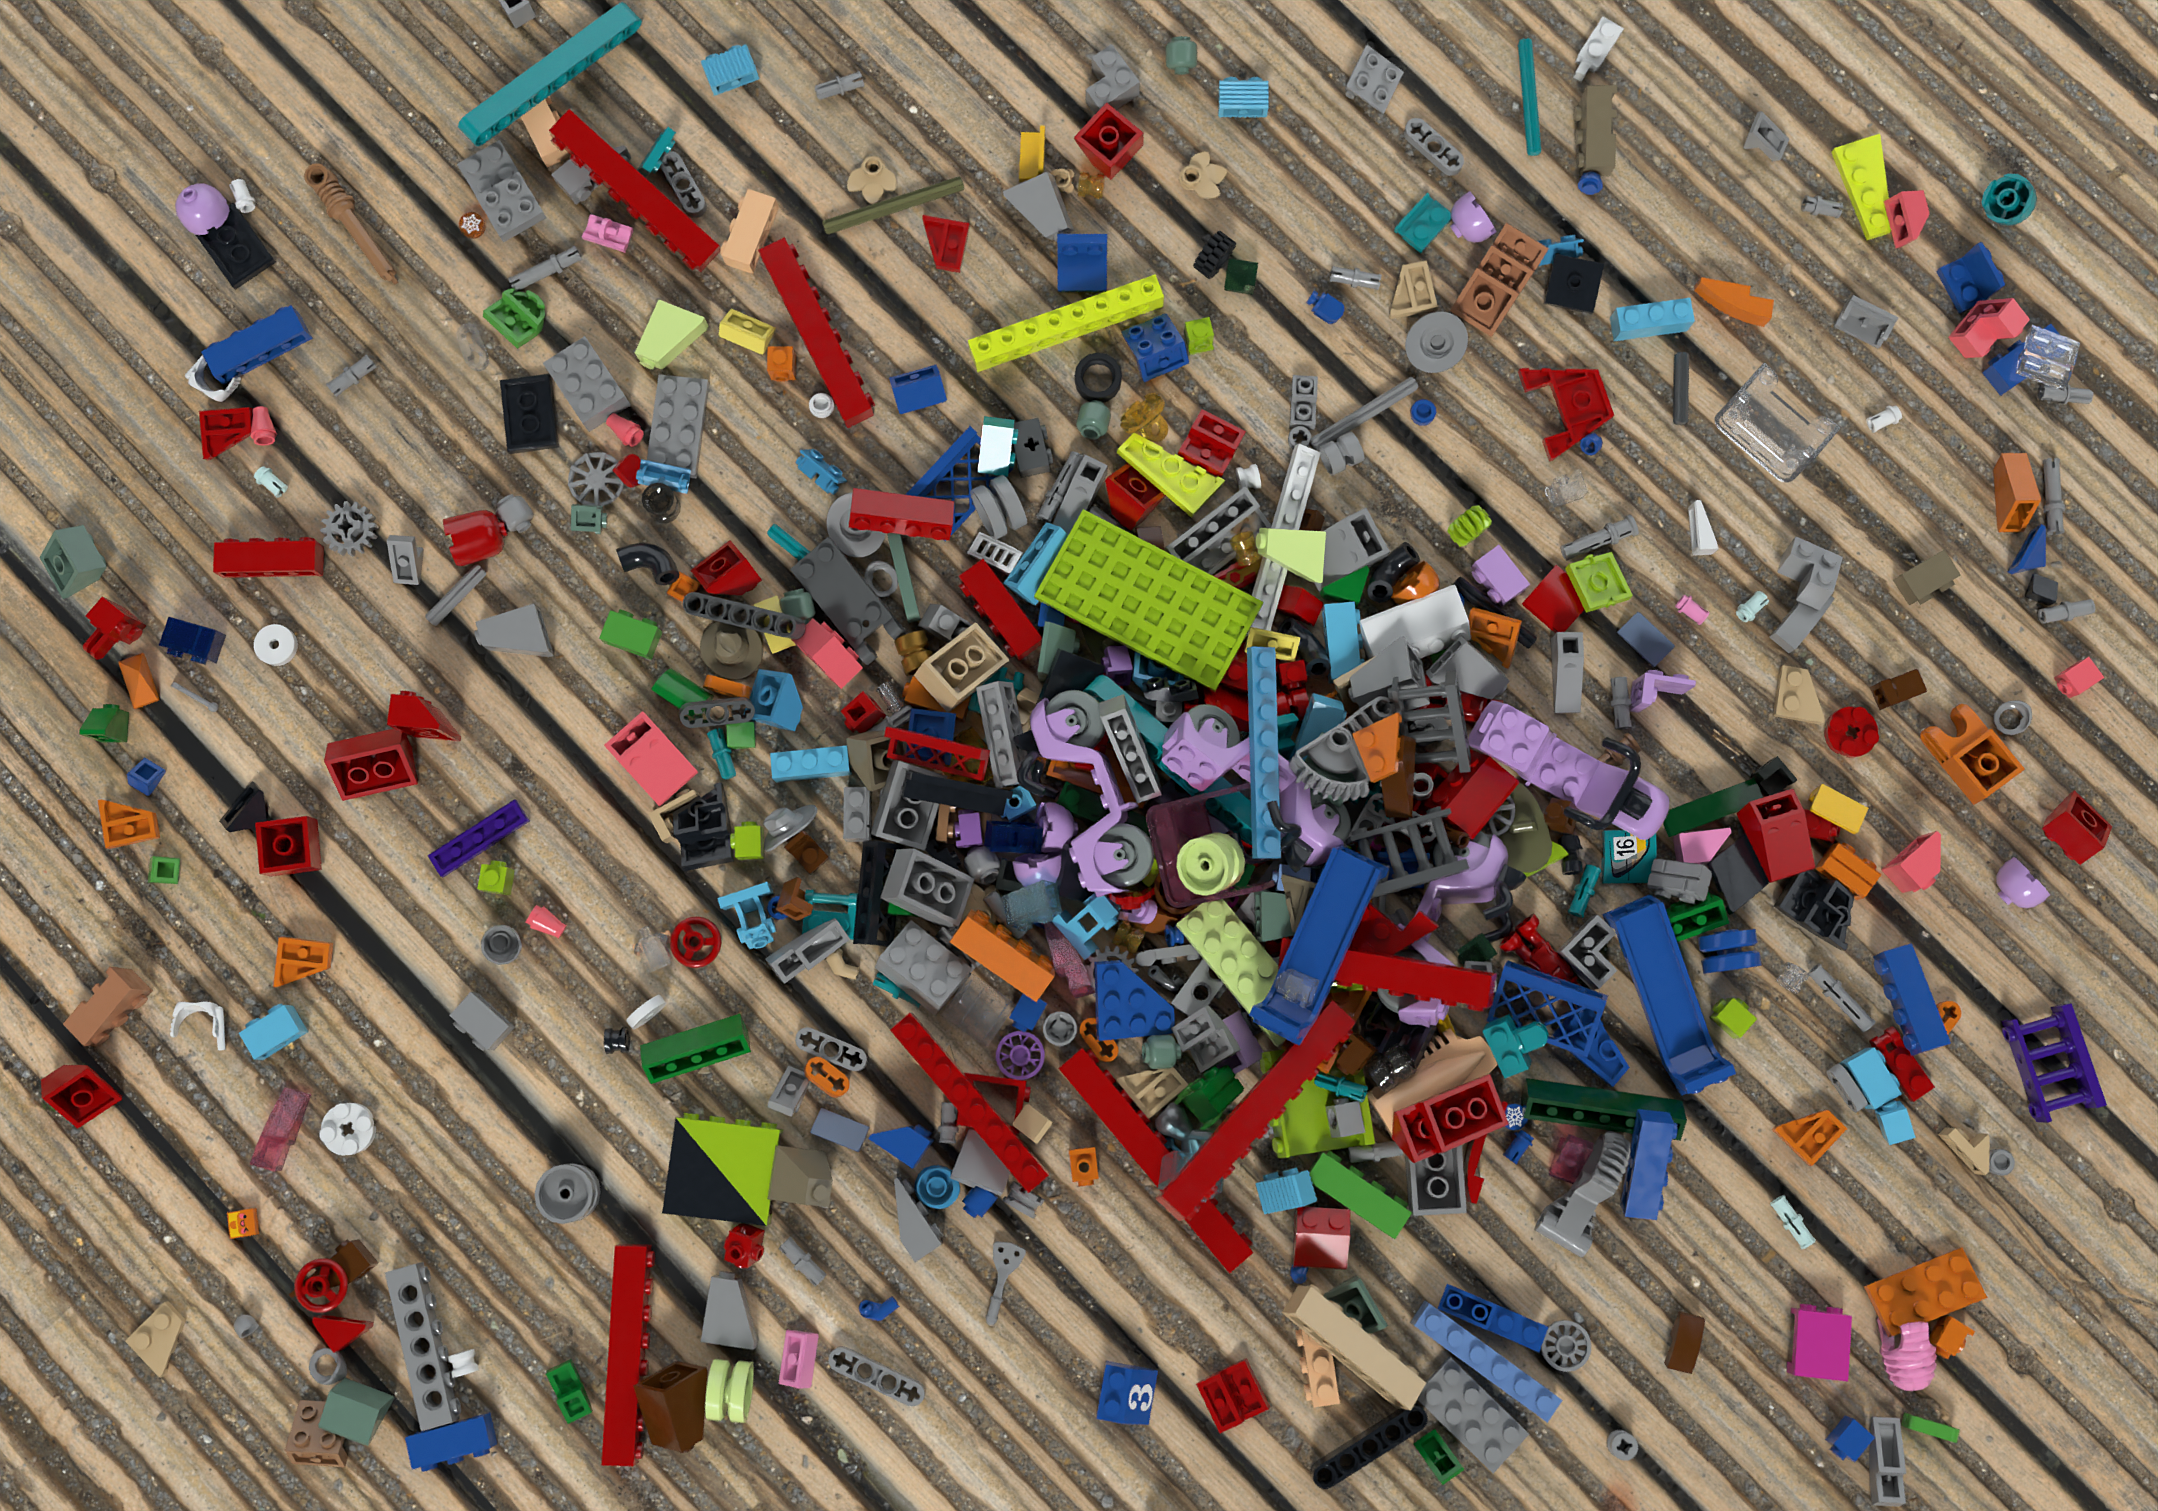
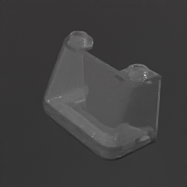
[1715,362,1841,483]

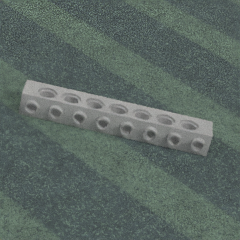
[1170,852,1310,1017]

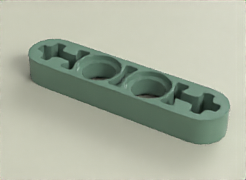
[887,533,921,623]

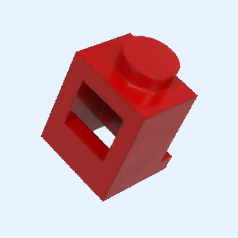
[1276,660,1308,694]
[841,691,887,733]

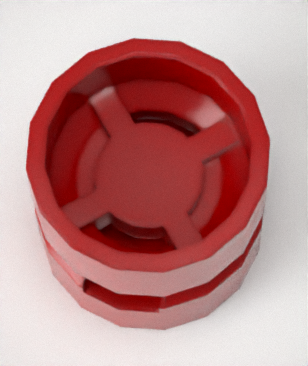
[1277,688,1309,722]

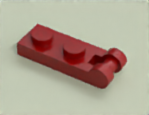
[1869,1026,1935,1102]

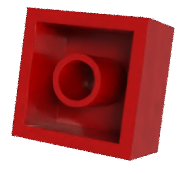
[255,816,322,877]

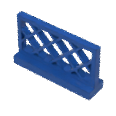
[905,426,1013,542]
[1487,960,1608,1057]

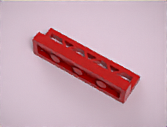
[884,726,990,781]

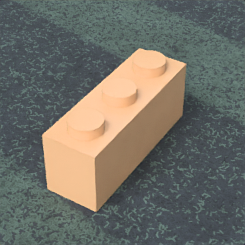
[521,96,571,168]
[721,189,779,274]

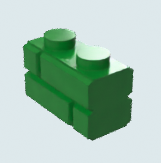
[1185,1065,1244,1123]

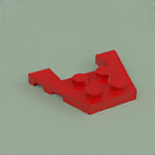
[1518,368,1615,462]
[1349,901,1439,955]

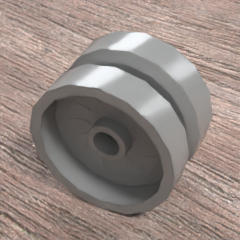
[970,475,1027,540]
[534,1163,601,1224]

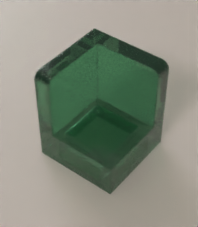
[1224,259,1258,295]
[1453,933,1498,967]

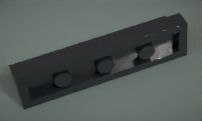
[901,771,1013,816]
[853,841,903,947]

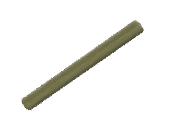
[823,176,964,234]

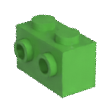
[599,609,662,660]

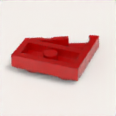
[922,215,970,273]
[199,407,253,460]

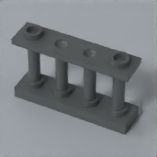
[1388,670,1471,773]
[1345,806,1470,899]

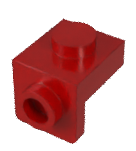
[1804,809,1841,844]

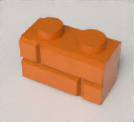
[1815,842,1881,900]

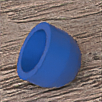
[1580,433,1603,456]

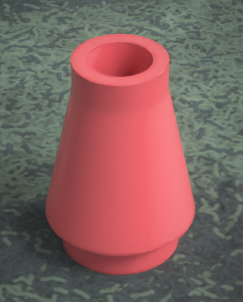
[251,406,277,446]
[606,413,644,447]
[526,905,567,939]

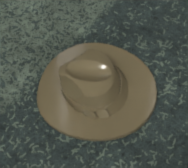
[700,619,763,680]

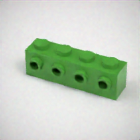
[1308,1151,1412,1239]

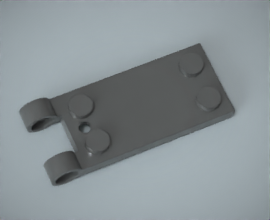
[790,537,906,665]

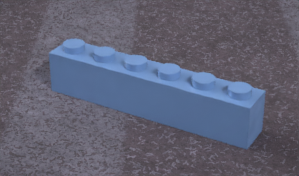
[1410,1300,1562,1423]

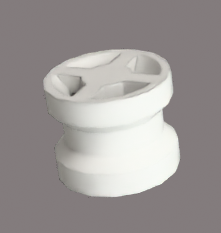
[1236,464,1261,489]
[448,1349,479,1378]

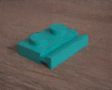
[637,127,676,177]
[1394,193,1452,254]

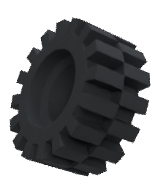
[1193,231,1236,279]

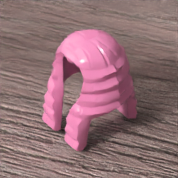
[1877,1317,1937,1391]

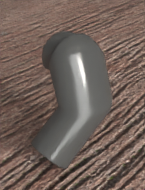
[1148,965,1184,992]

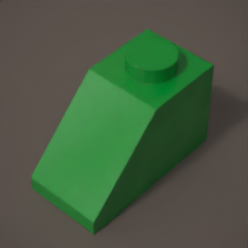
[79,704,129,743]

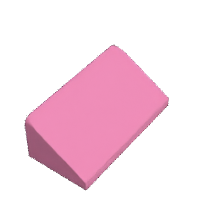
[779,1330,818,1389]

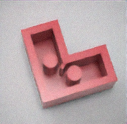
[1948,298,2030,358]
[791,619,863,689]

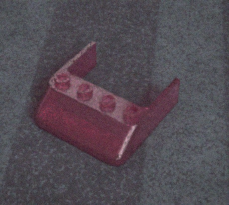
[1146,783,1275,908]

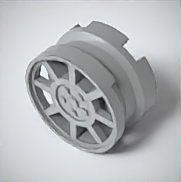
[1003,1181,1045,1219]

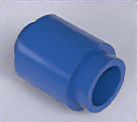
[962,1186,998,1218]

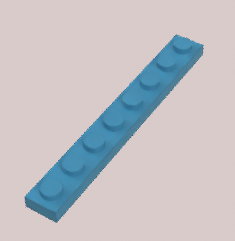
[1247,646,1281,859]

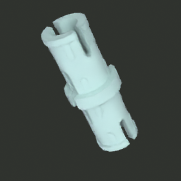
[1770,1195,1816,1249]

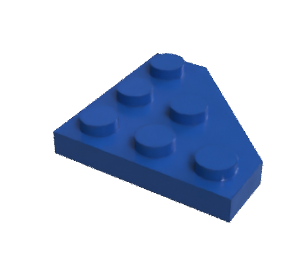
[1094,960,1175,1041]

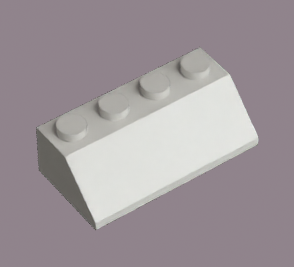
[1359,585,1471,660]

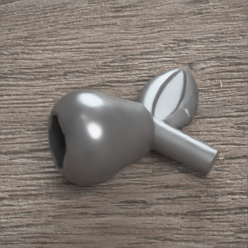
[1155,1103,1214,1159]

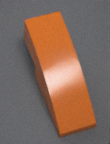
[1694,277,1774,327]

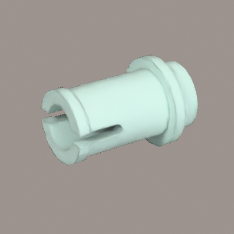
[254,466,288,498]
[1736,591,1769,622]

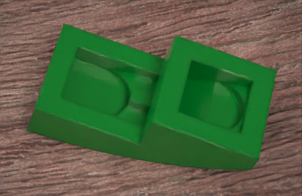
[546,1359,593,1424]

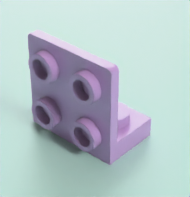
[1629,670,1696,713]

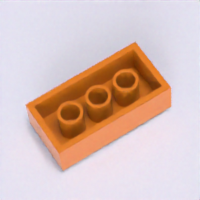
[950,909,1056,1002]

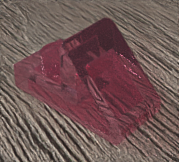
[1548,1134,1594,1184]

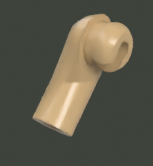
[826,948,859,980]

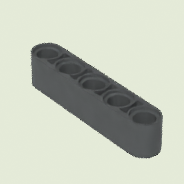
[683,592,805,639]

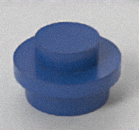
[1578,172,1603,195]

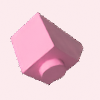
[1673,828,1731,865]

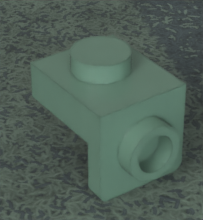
[571,504,607,534]

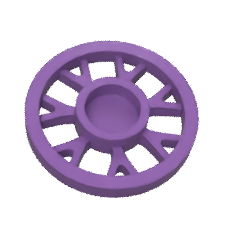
[996,1031,1045,1080]

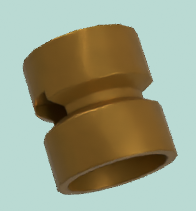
[894,630,933,676]

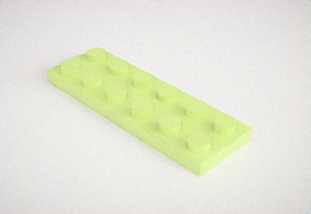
[1176,893,1286,1047]

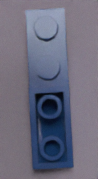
[1437,1284,1549,1352]

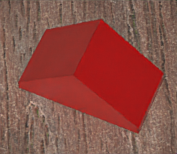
[1276,585,1324,627]
[312,1314,374,1353]

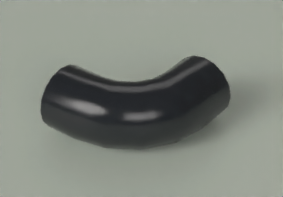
[616,542,679,586]
[1367,542,1420,603]
[1277,617,1331,679]

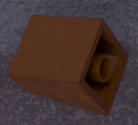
[633,1361,708,1453]

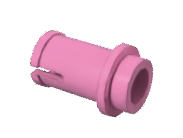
[1675,595,1710,625]

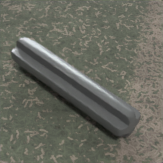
[1673,352,1689,425]

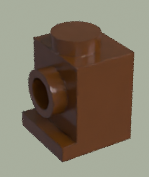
[1544,798,1579,834]
[1336,1032,1378,1075]

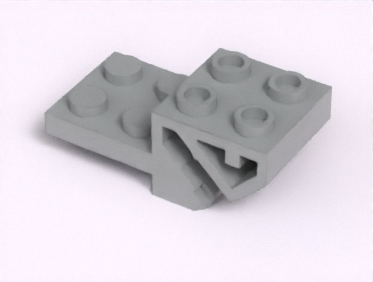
[457,140,547,242]

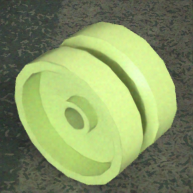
[1176,832,1245,896]
[705,1359,754,1423]

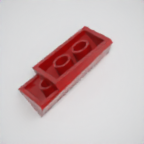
[1392,1074,1509,1163]

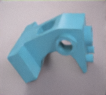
[717,882,776,949]
[1051,893,1120,960]

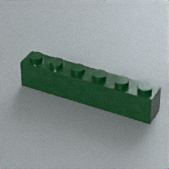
[1521,1078,1687,1141]

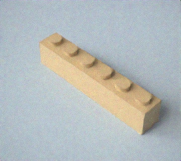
[1282,1285,1426,1410]

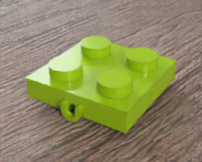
[1565,552,1633,613]

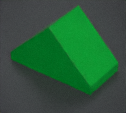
[1320,565,1369,608]
[1413,1429,1465,1485]

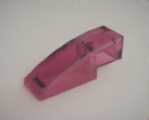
[1043,921,1095,999]
[250,1087,311,1172]

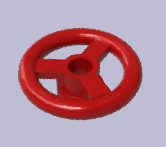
[670,916,722,968]
[294,1258,348,1313]

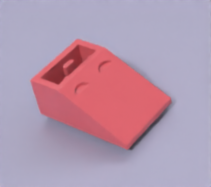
[604,711,698,807]

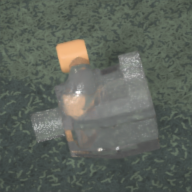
[632,926,673,973]

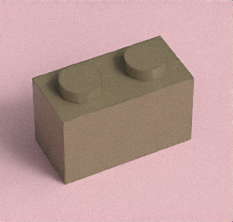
[1893,550,1961,606]

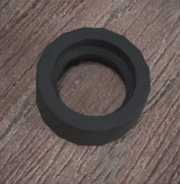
[1074,352,1122,403]

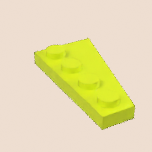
[1831,134,1891,240]
[1117,433,1225,518]

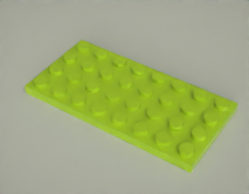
[1034,509,1264,692]

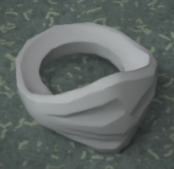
[864,560,898,597]
[1993,700,2032,736]
[309,1348,347,1385]

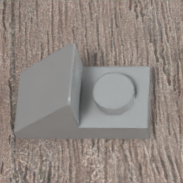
[1743,111,1789,161]
[387,535,424,585]
[767,1066,810,1117]

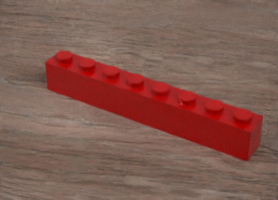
[549,109,721,273]
[758,237,875,429]
[1278,936,1497,1011]
[890,1013,1050,1193]
[601,1244,655,1467]

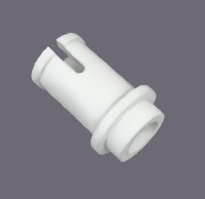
[229,179,256,213]
[1866,405,1902,433]

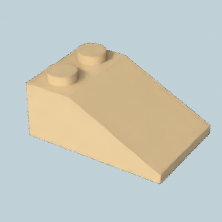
[914,622,1010,713]

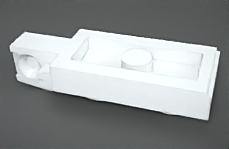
[1573,17,1624,82]

